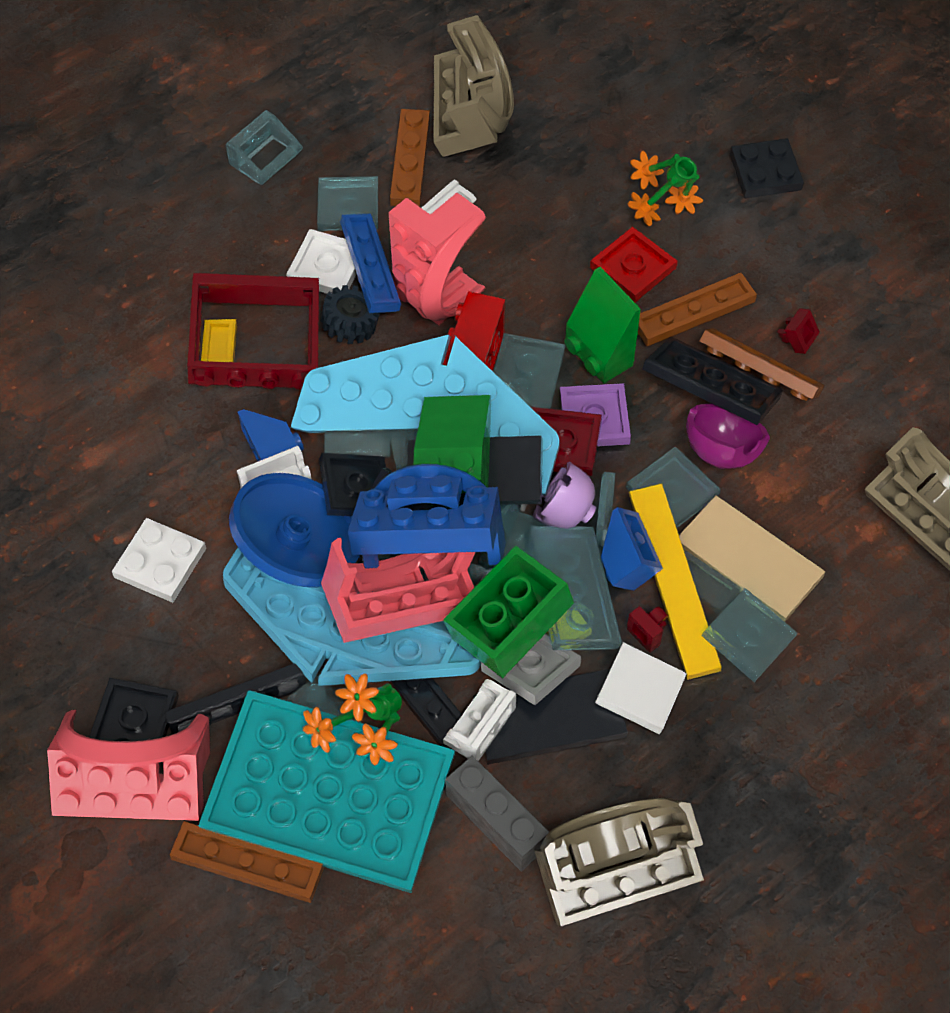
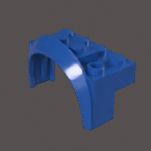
[348,464,506,568]

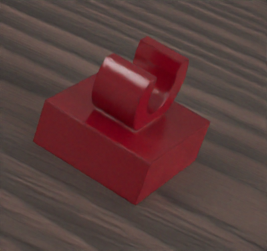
[777,308,820,354]
[627,606,668,653]

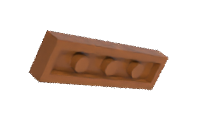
[390,109,430,207]
[638,273,757,346]
[700,328,825,401]
[170,821,324,903]

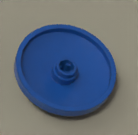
[229,473,360,587]

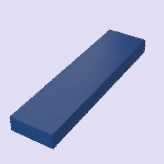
[340,214,401,313]

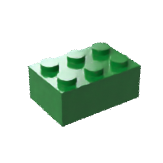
[443,545,574,679]

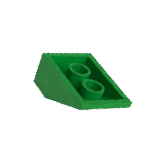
[565,267,641,384]
[413,395,491,494]

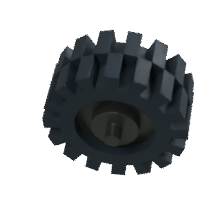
[321,285,380,344]

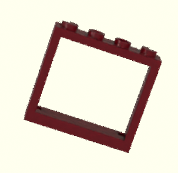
[187,273,319,390]

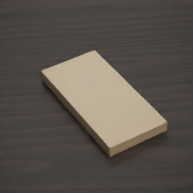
[679,495,825,623]

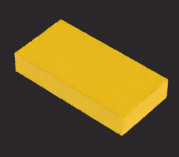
[201,319,237,362]

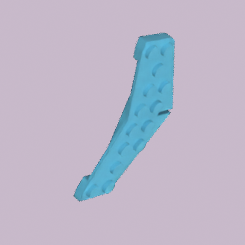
[291,335,560,496]
[223,548,481,686]

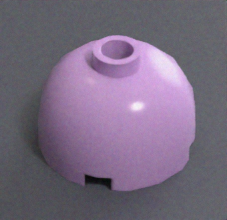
[533,462,596,531]

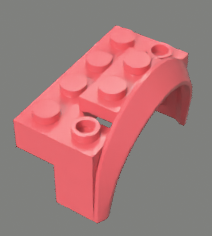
[389,193,486,325]
[321,538,475,643]
[47,710,210,821]

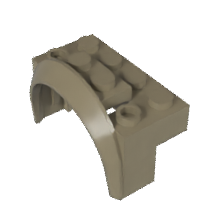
[434,15,514,157]
[865,427,950,571]
[534,798,704,926]

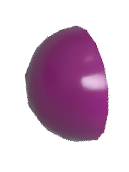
[686,404,770,469]

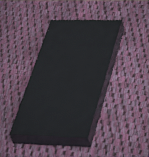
[642,336,783,425]
[407,435,543,507]
[473,669,628,765]

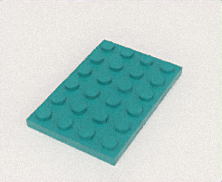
[198,690,455,893]

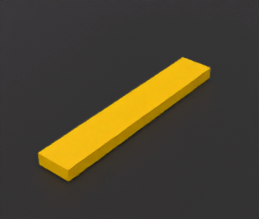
[629,484,722,680]

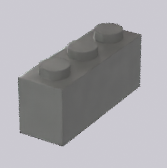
[445,756,549,872]

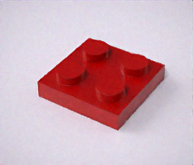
[590,227,678,302]

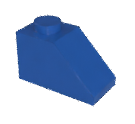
[238,409,304,462]
[601,507,663,591]

